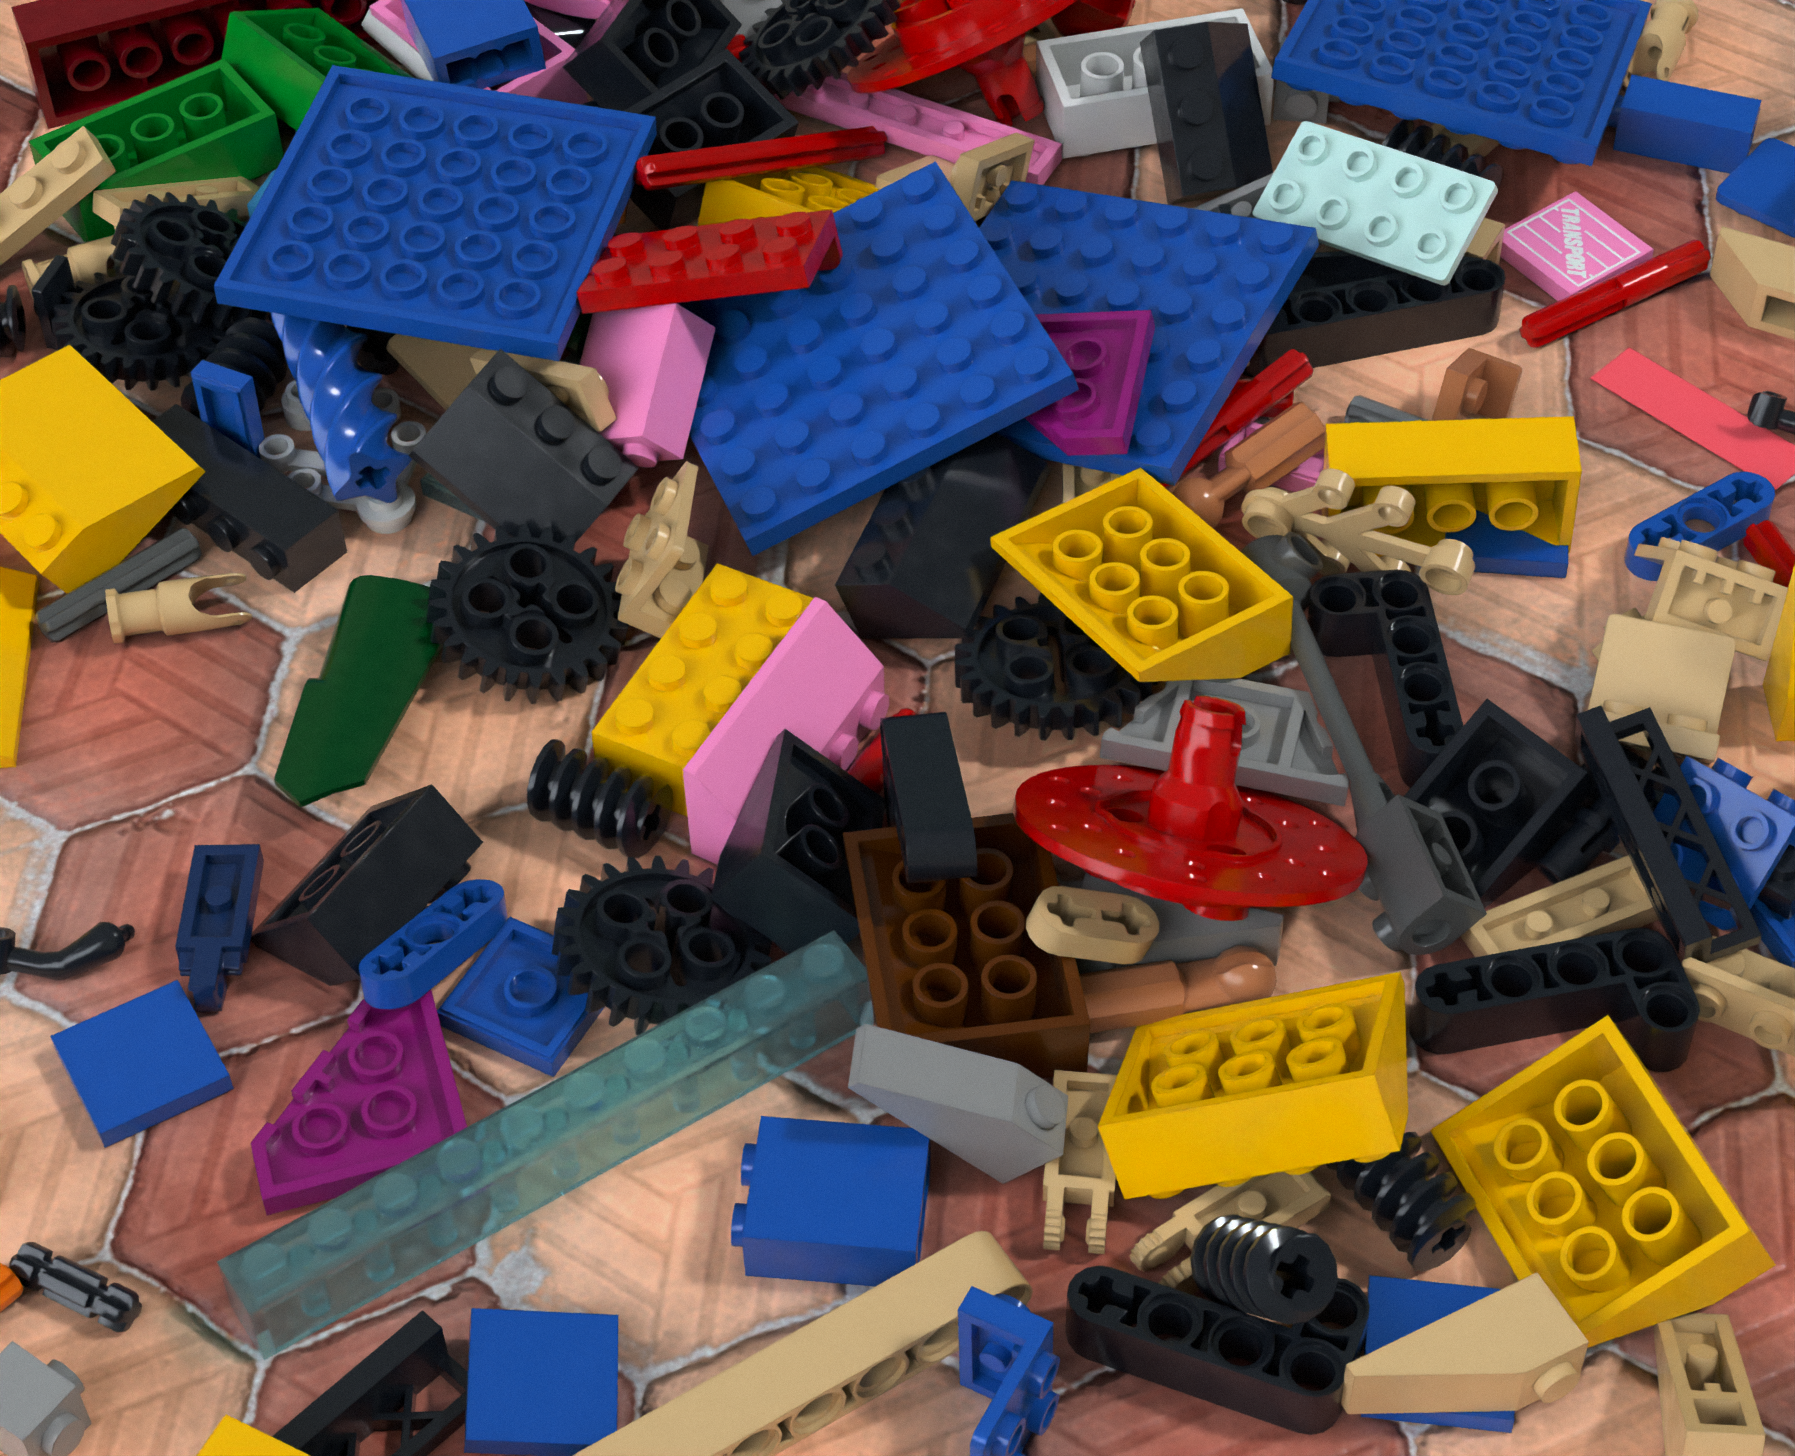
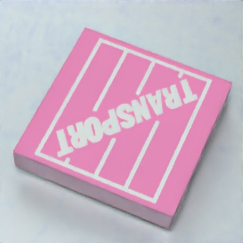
[1500,191,1654,301]

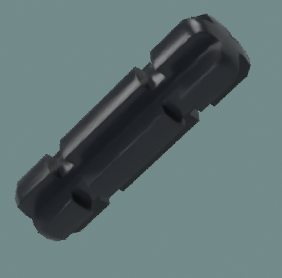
[9,1242,142,1332]

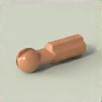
[1169,402,1326,528]
[1079,945,1277,1034]

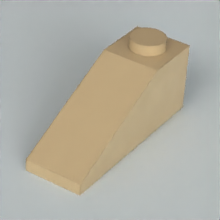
[1341,1272,1589,1414]
[1653,1313,1766,1456]

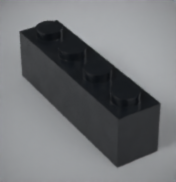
[152,404,347,593]

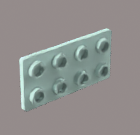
[1252,121,1498,286]

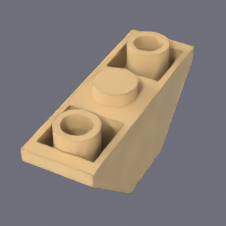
[1710,226,1795,340]

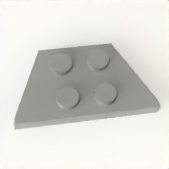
[1100,678,1350,807]

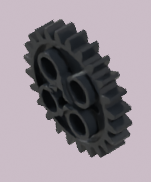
[739,0,901,100]
[111,192,272,330]
[52,266,233,391]
[426,524,629,704]
[954,593,1158,741]
[551,856,773,1039]

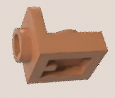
[1432,348,1522,421]

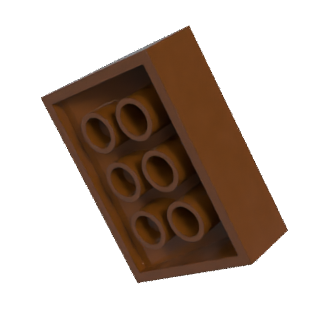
[843,813,1091,1079]

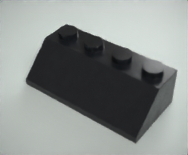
[835,432,1050,639]

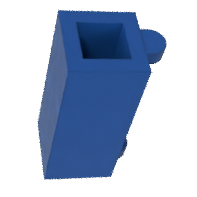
[1607,74,1762,174]

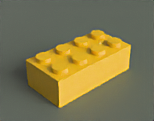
[1322,416,1582,557]
[591,563,814,817]

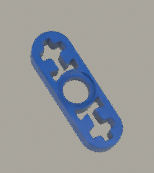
[1624,472,1775,581]
[359,879,508,1009]

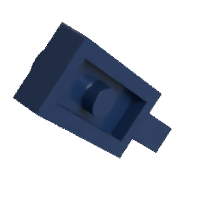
[175,844,264,1012]

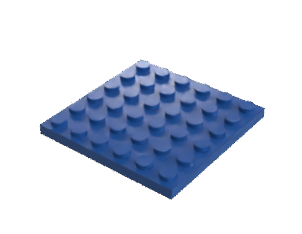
[1271,0,1652,166]
[214,65,657,361]
[677,161,1079,556]
[979,180,1319,486]

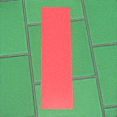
[1590,347,1795,490]

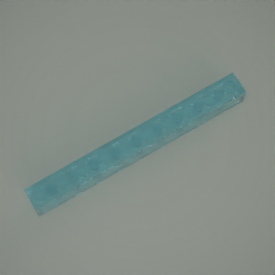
[217,930,874,1360]

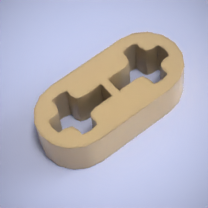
[1026,886,1160,964]

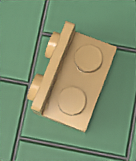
[1681,936,1795,1057]

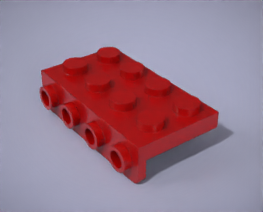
[576,210,843,314]

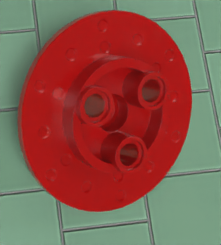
[847,0,1077,127]
[1013,696,1368,921]

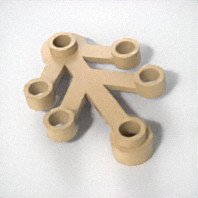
[1242,468,1475,595]

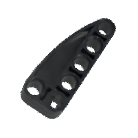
[1242,251,1506,377]

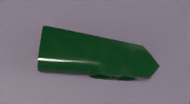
[274,575,444,808]

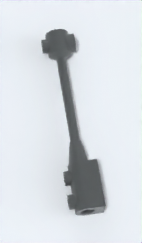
[1241,532,1487,955]

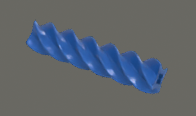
[270,312,412,503]

